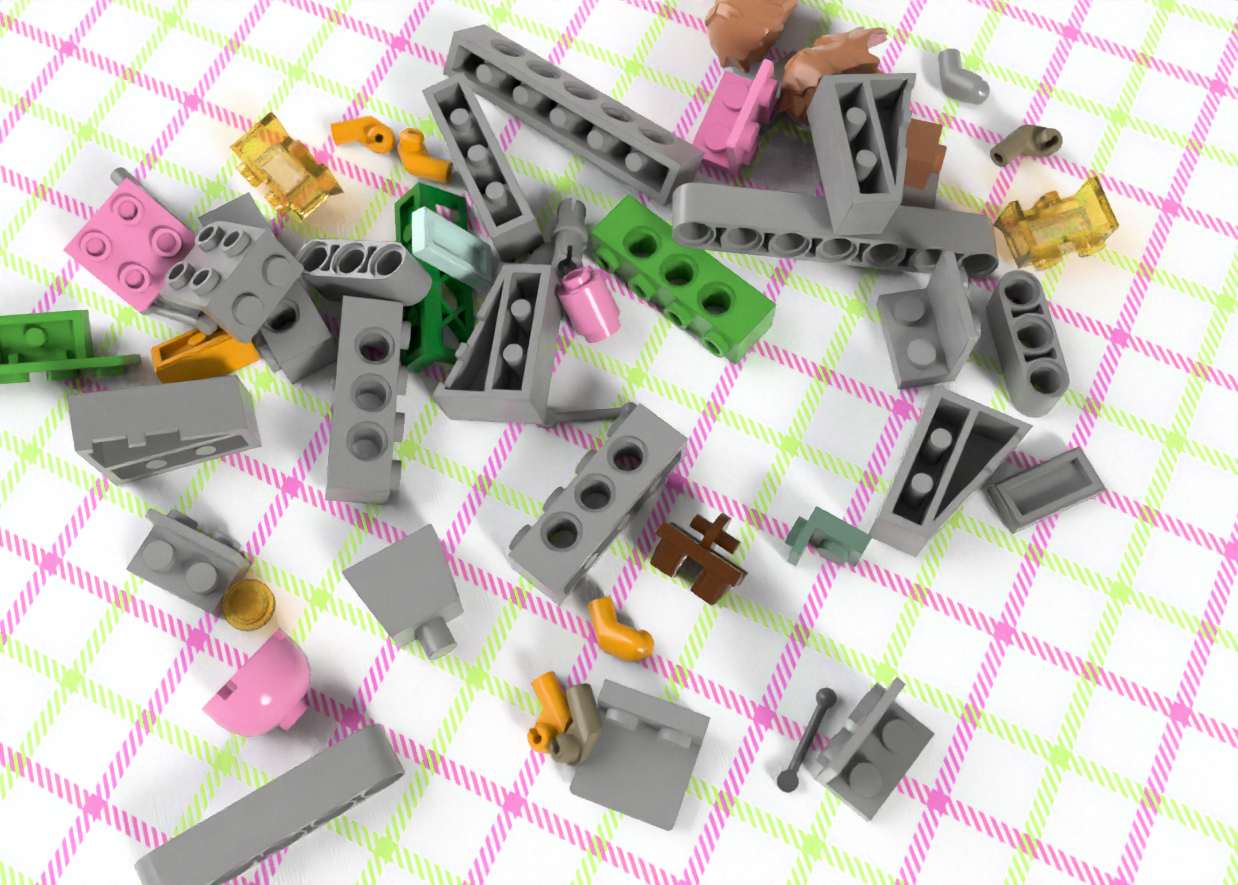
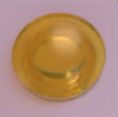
[222,579,276,632]

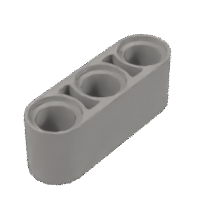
[296,239,432,306]
[986,270,1070,418]

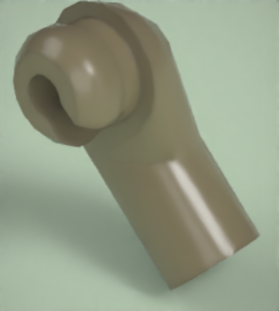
[990,124,1063,167]
[550,683,602,767]

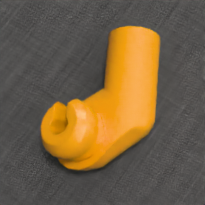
[330,116,395,154]
[397,128,454,184]
[587,597,654,663]
[527,671,573,754]

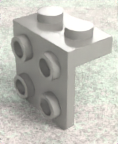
[160,221,305,344]

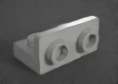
[126,508,252,618]

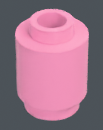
[557,267,621,343]

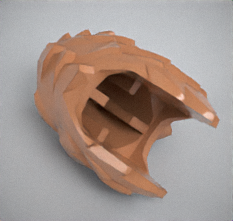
[705,0,798,74]
[778,26,888,126]

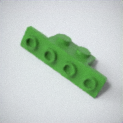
[0,310,141,384]

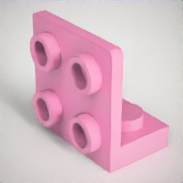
[692,59,780,178]
[63,178,197,312]

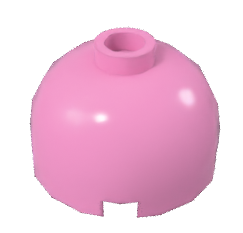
[201,628,311,738]

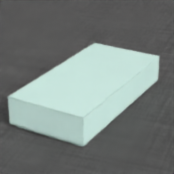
[412,206,492,291]

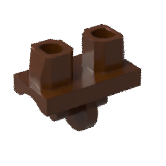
[650,512,748,606]

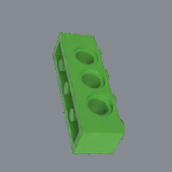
[591,194,776,365]

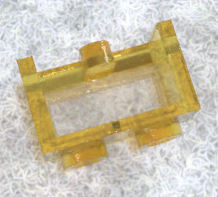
[229,111,345,223]
[993,176,1120,271]

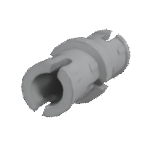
[550,198,588,279]

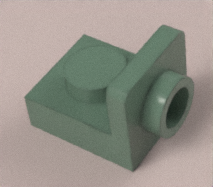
[785,506,873,567]

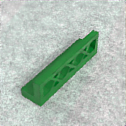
[394,182,474,374]

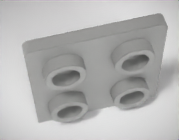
[876,250,981,389]
[815,677,935,822]
[570,679,711,831]

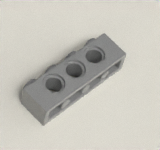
[421,71,545,262]
[198,192,338,385]
[325,295,411,505]
[508,403,688,607]

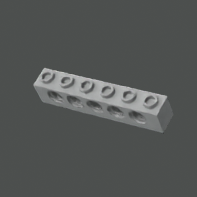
[443,24,705,206]

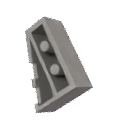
[806,73,916,236]
[432,264,563,424]
[66,375,262,486]
[868,385,1033,557]

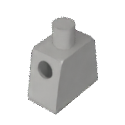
[342,523,464,661]

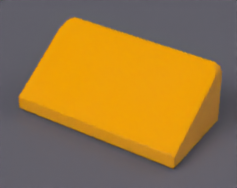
[150,324,260,384]

